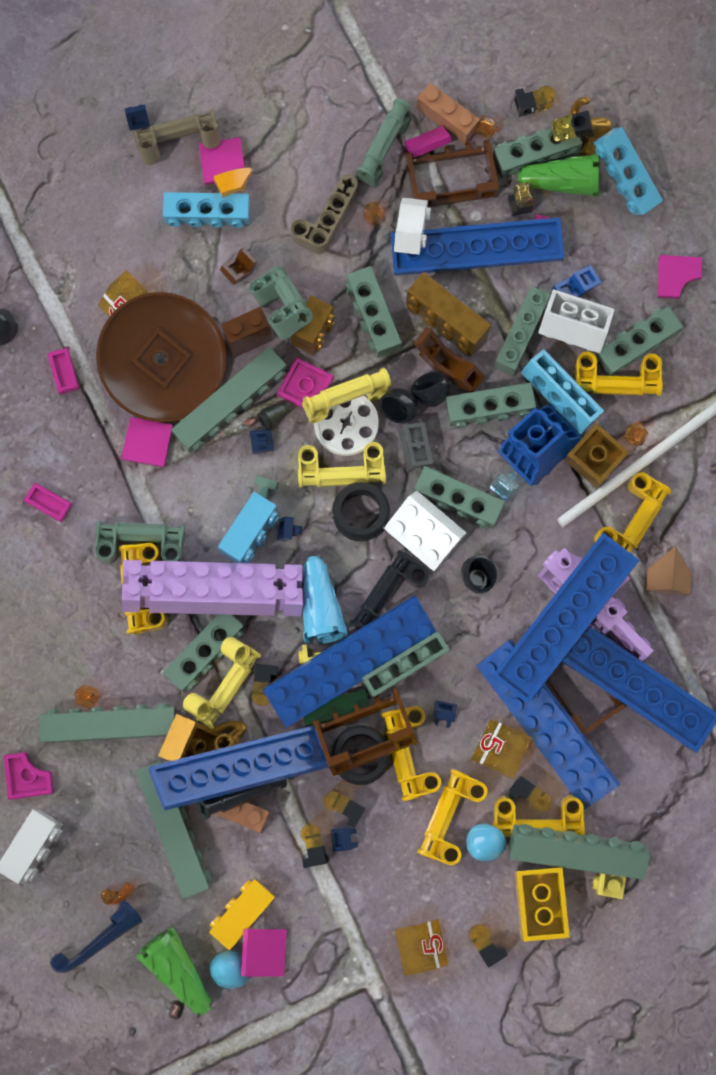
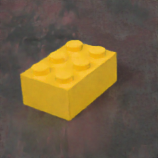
[514,867,570,942]

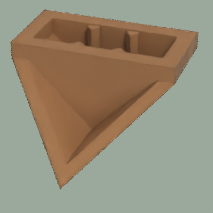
[646,546,692,595]

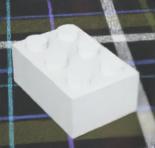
[538,289,614,353]
[384,491,467,571]
[0,809,63,884]

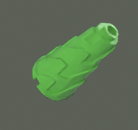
[518,153,600,197]
[135,927,212,1015]

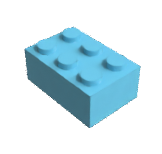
[218,492,279,563]

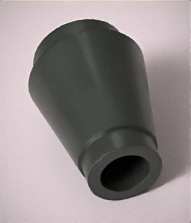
[257,401,291,429]

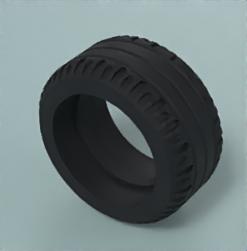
[332,482,390,542]
[331,725,391,785]

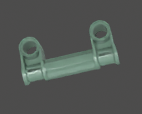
[356,98,412,188]
[249,266,313,339]
[95,521,185,564]

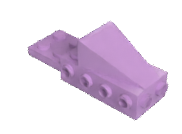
[538,548,654,661]

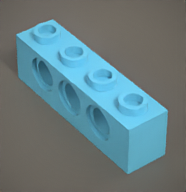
[594,127,663,215]
[163,192,250,228]
[521,349,604,434]

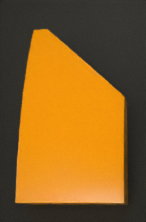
[213,168,252,198]

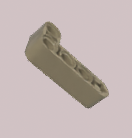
[291,174,358,254]

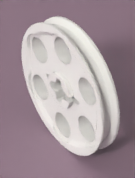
[314,396,379,456]

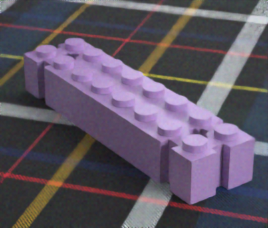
[122,560,303,616]

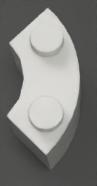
[394,198,431,255]

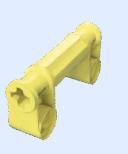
[302,368,391,424]
[298,442,386,488]
[183,637,262,729]

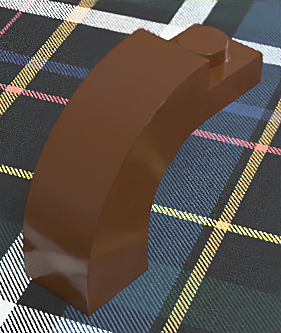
[413,327,485,393]

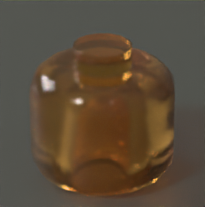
[475,115,498,138]
[363,202,384,225]
[624,422,648,446]
[74,684,99,709]

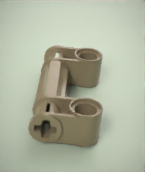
[133,109,221,165]

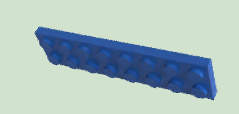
[391,217,564,276]
[492,533,640,704]
[262,595,437,728]
[561,626,716,753]
[476,639,620,810]
[149,725,329,811]

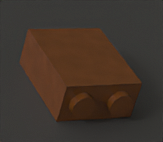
[221,306,273,358]

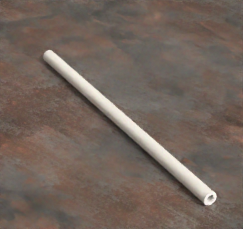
[557,402,716,527]

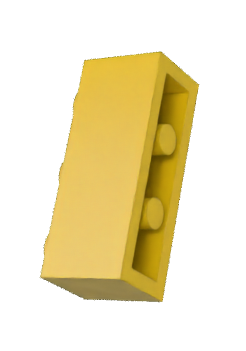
[209,879,276,951]

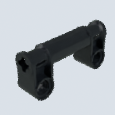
[350,550,429,630]
[196,779,287,819]

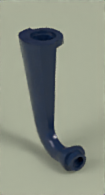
[50,900,142,973]

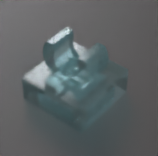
[490,472,518,501]

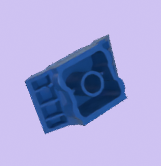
[498,405,583,486]

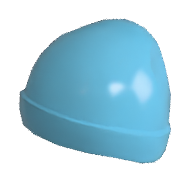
[467,824,506,861]
[210,951,249,989]

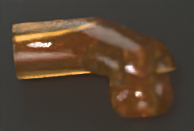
[100,882,135,905]

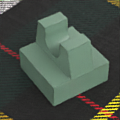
[254,475,279,499]

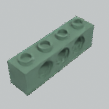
[493,122,582,179]
[344,266,402,358]
[494,286,551,377]
[596,306,683,376]
[445,383,536,429]
[413,466,505,529]
[163,614,245,692]
[362,631,449,698]

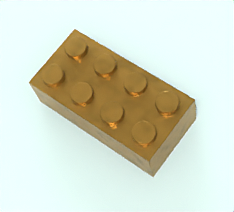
[406,272,491,356]

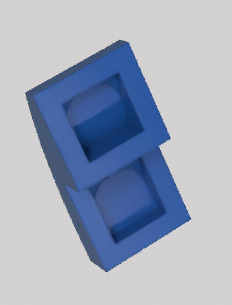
[552,265,602,297]

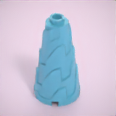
[303,556,348,644]

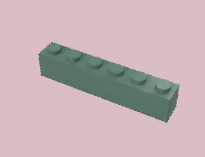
[171,346,287,453]
[39,704,176,743]
[135,760,212,899]
[508,824,650,880]

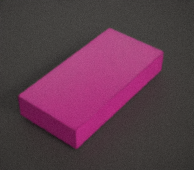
[405,125,452,158]
[47,347,80,395]
[23,482,73,523]

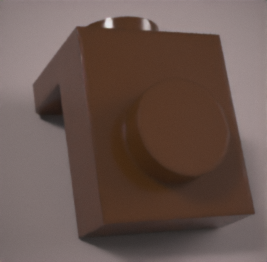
[220,248,257,285]

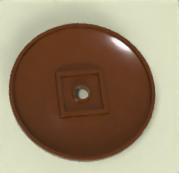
[96,292,226,422]

